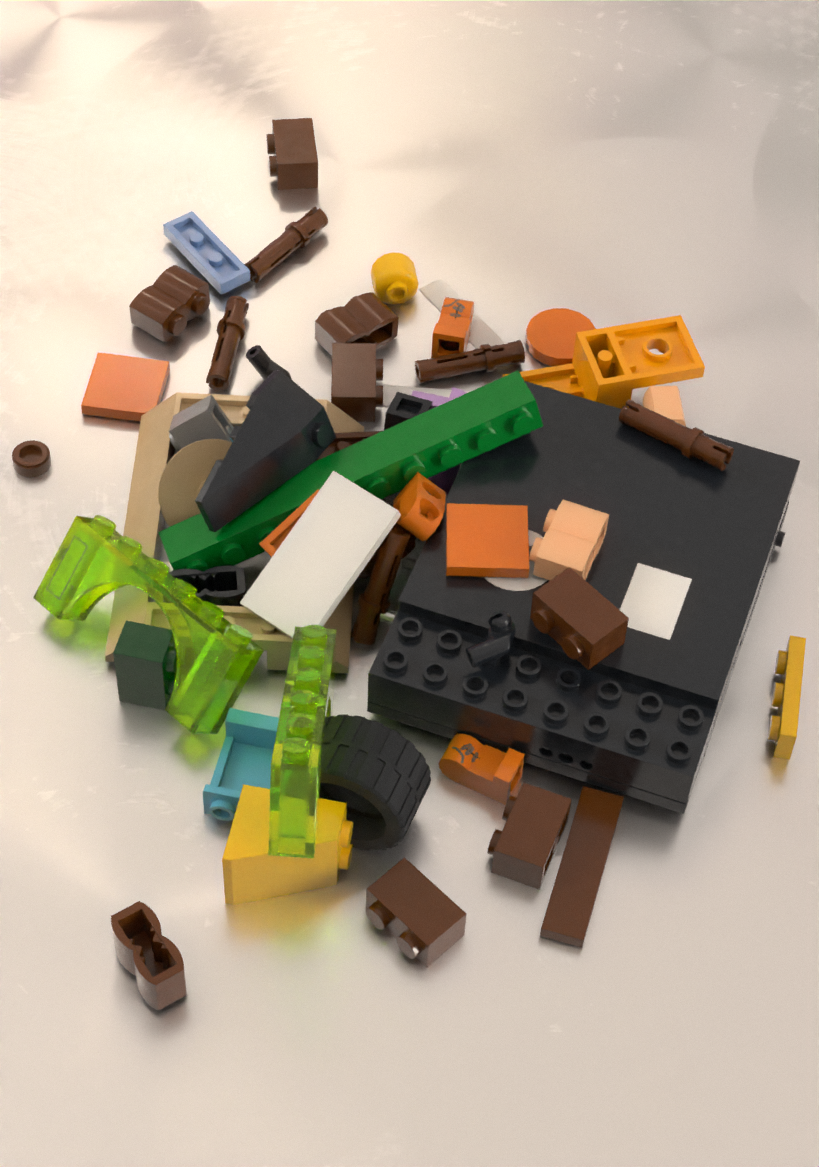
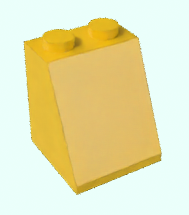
[222,784,353,905]

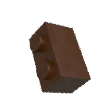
[266,118,318,190]
[331,343,383,422]
[530,567,629,670]
[487,782,572,890]
[366,857,467,967]

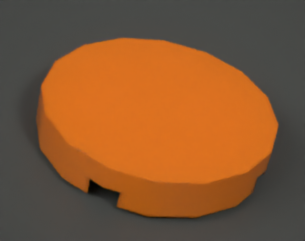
[525,308,596,366]

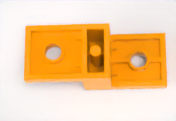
[502,315,705,409]

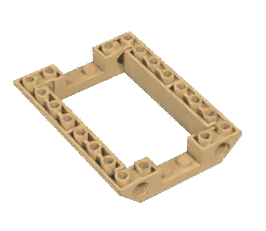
[105,392,364,673]

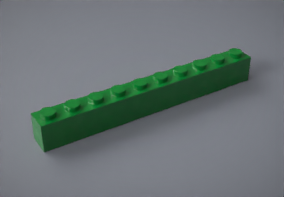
[158,370,543,572]

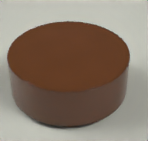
[12,440,51,477]

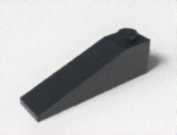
[195,370,336,532]

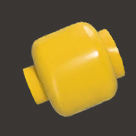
[370,252,419,304]

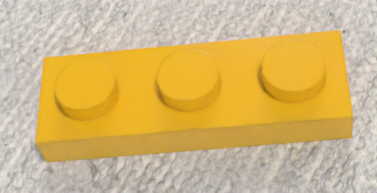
[768,635,806,760]

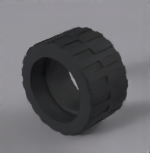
[285,714,431,851]

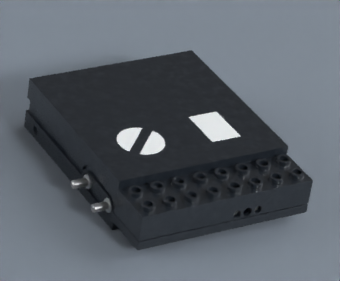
[367,375,800,814]

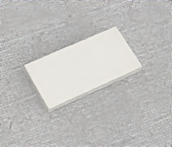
[240,471,401,649]

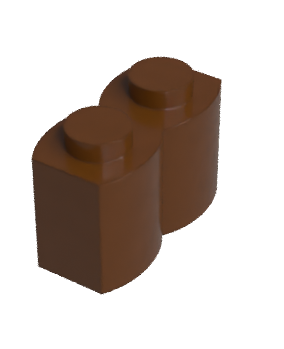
[129,265,210,342]
[315,292,399,356]
[111,901,187,1011]

